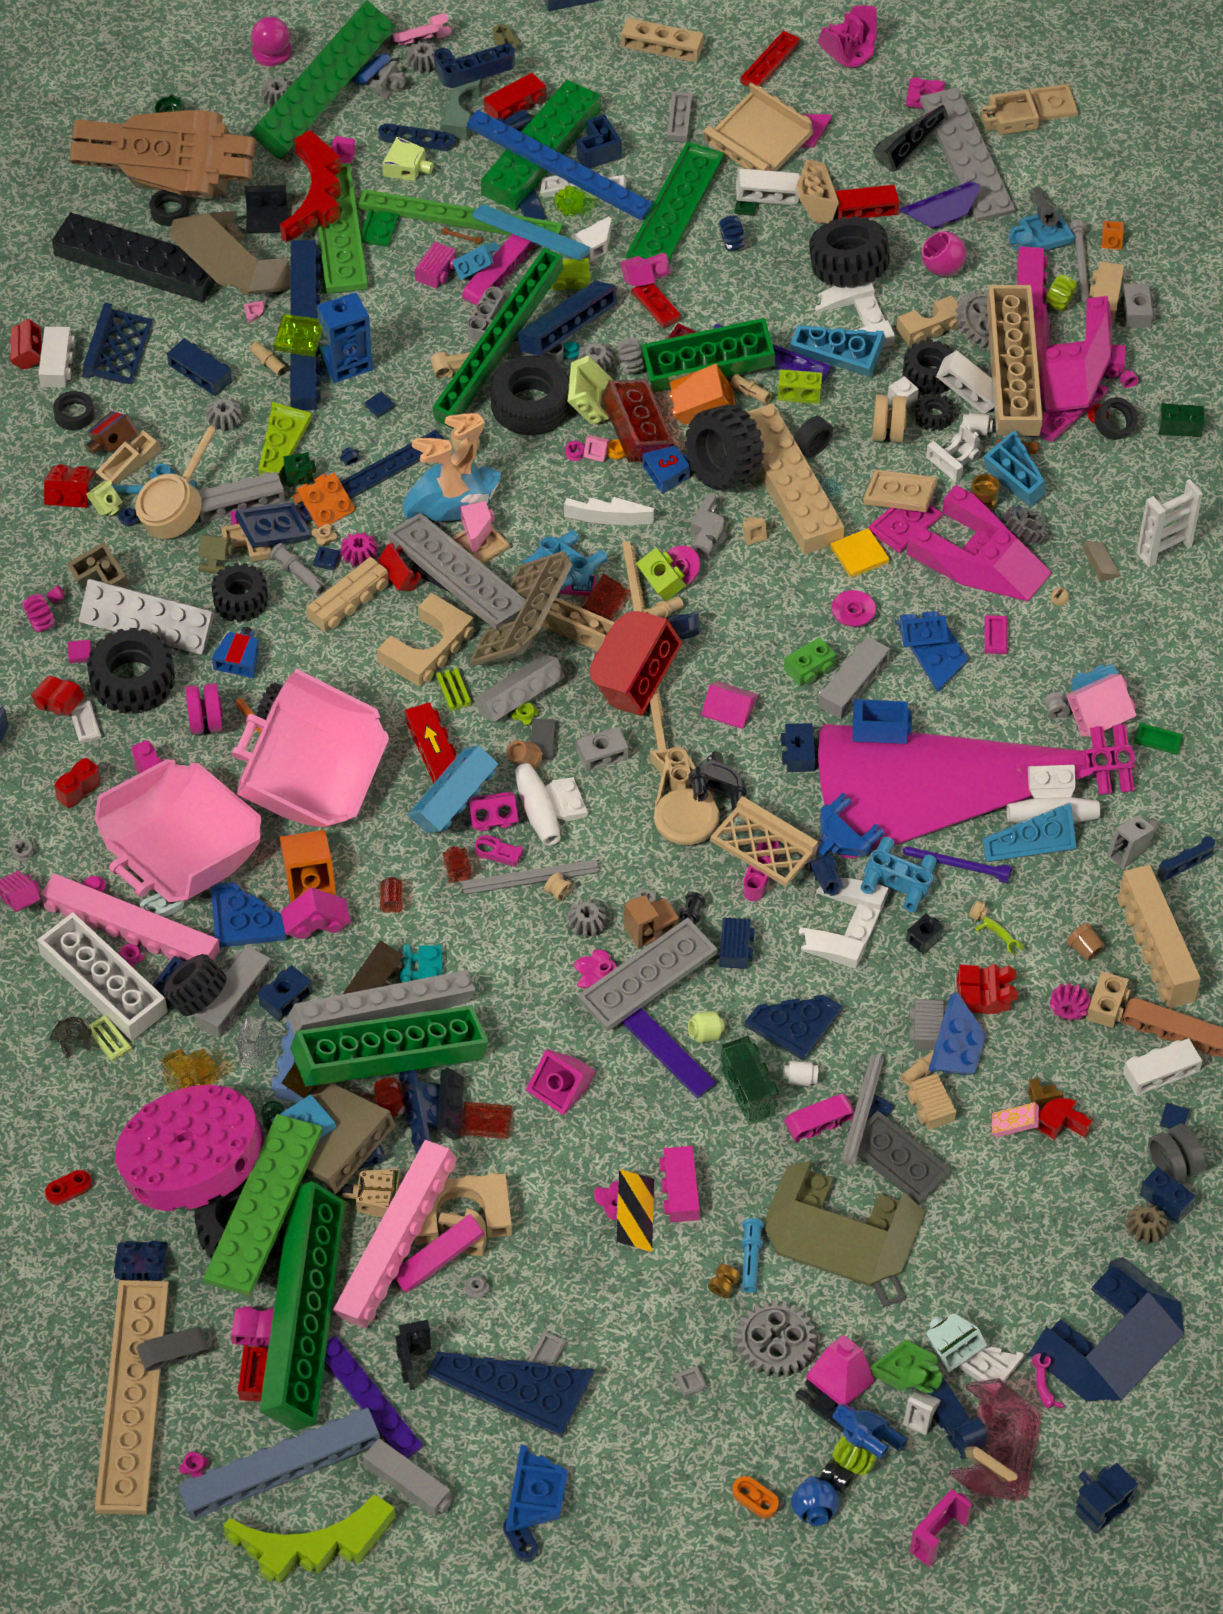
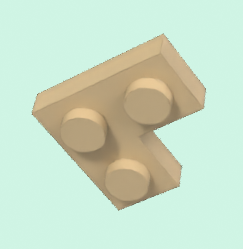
[221,524,271,562]

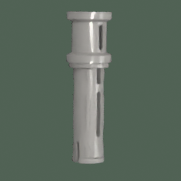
[270,543,327,595]

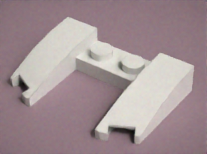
[815,282,895,347]
[799,877,888,969]

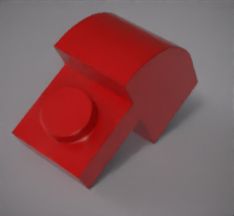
[1034,1098,1092,1140]

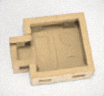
[981,89,1039,135]

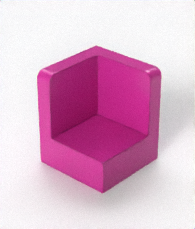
[331,136,356,166]

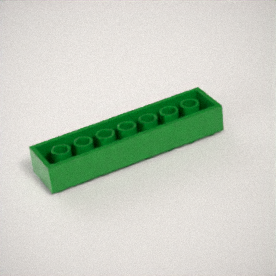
[481,79,601,211]
[290,1005,489,1087]

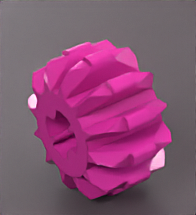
[340,531,378,567]
[22,593,55,633]
[1050,982,1090,1022]

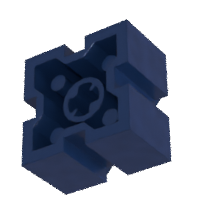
[1075,1462,1138,1535]

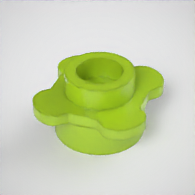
[512,702,538,725]

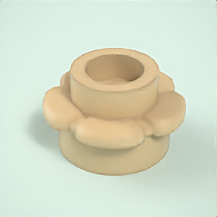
[968,900,988,922]

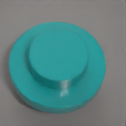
[562,341,581,360]

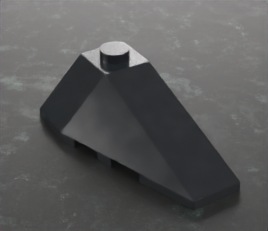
[873,105,948,173]

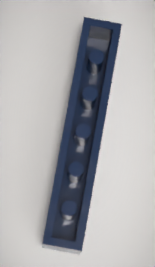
[518,280,617,356]

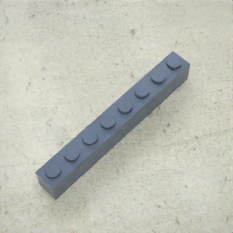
[177,1408,380,1520]

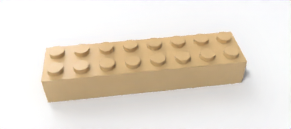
[986,285,1042,436]
[748,403,844,555]

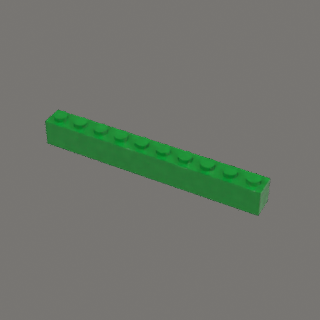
[432,247,564,429]

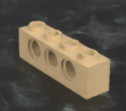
[621,18,704,62]
[541,597,615,651]

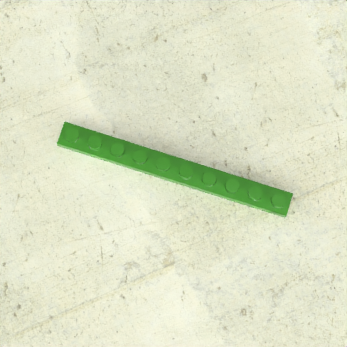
[359,189,562,236]

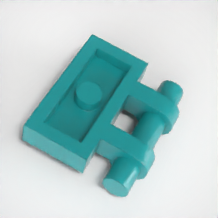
[400,944,442,983]

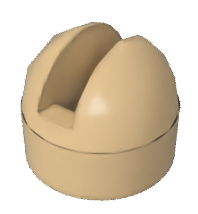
[1051,587,1069,606]

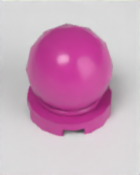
[251,17,292,67]

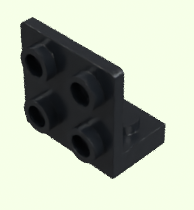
[245,185,288,233]
[395,1319,431,1391]

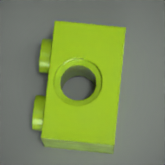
[636,547,687,601]

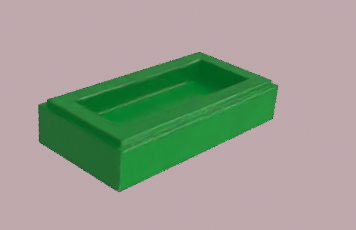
[1133,723,1183,755]

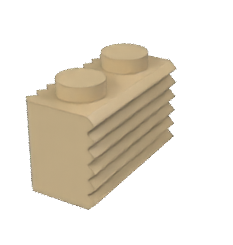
[907,1073,956,1130]

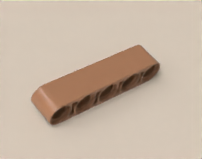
[1121,998,1223,1058]

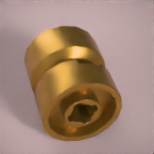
[971,474,1000,511]

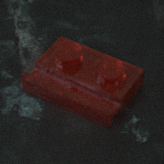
[582,573,630,621]
[461,1102,512,1139]

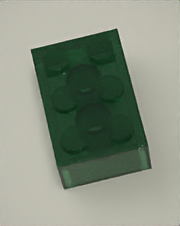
[720,1036,779,1125]

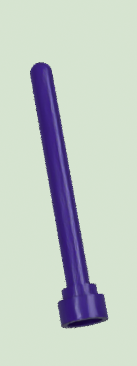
[903,846,1012,884]

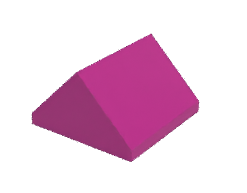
[701,681,759,729]

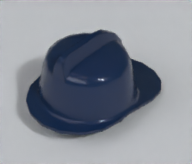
[666,610,703,639]

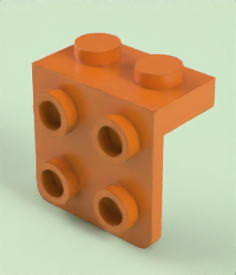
[292,472,355,528]

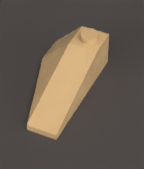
[796,159,839,224]

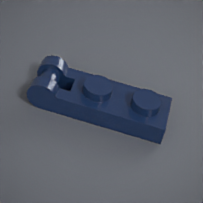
[1157,836,1215,882]

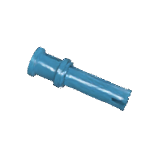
[741,1218,764,1293]

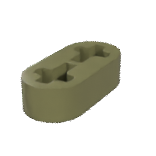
[492,24,517,53]

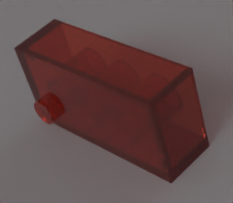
[601,379,675,462]

